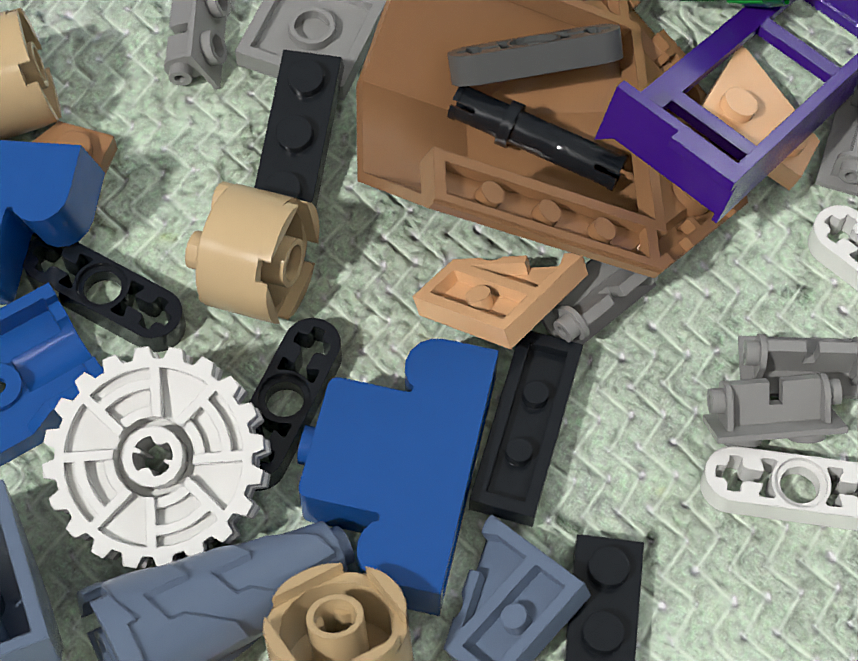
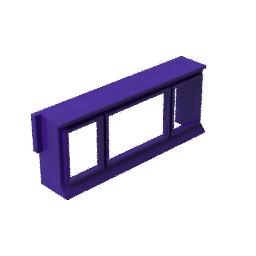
[594,0,858,224]

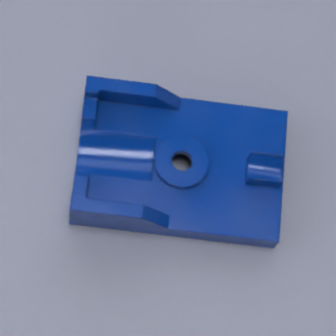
[0,283,104,467]

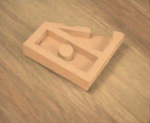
[701,46,820,191]
[412,253,588,349]

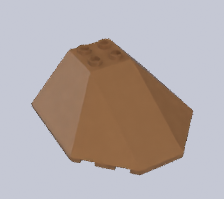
[356,0,748,279]

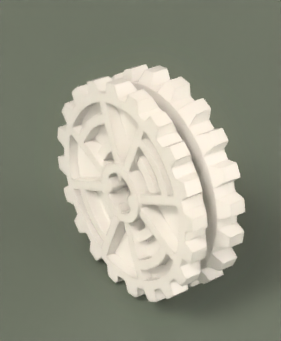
[42,347,271,569]

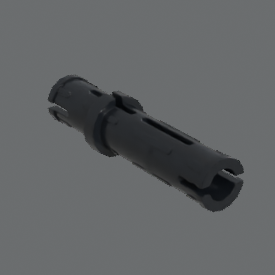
[447,86,629,192]

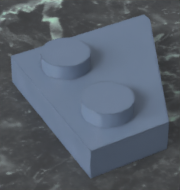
[443,514,591,661]

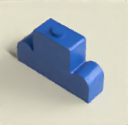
[0,140,105,305]
[297,339,499,616]

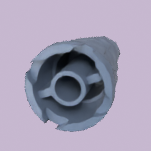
[77,521,355,661]

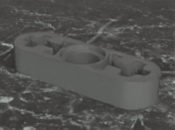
[447,24,624,86]

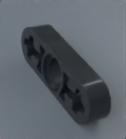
[23,236,186,352]
[249,318,342,491]

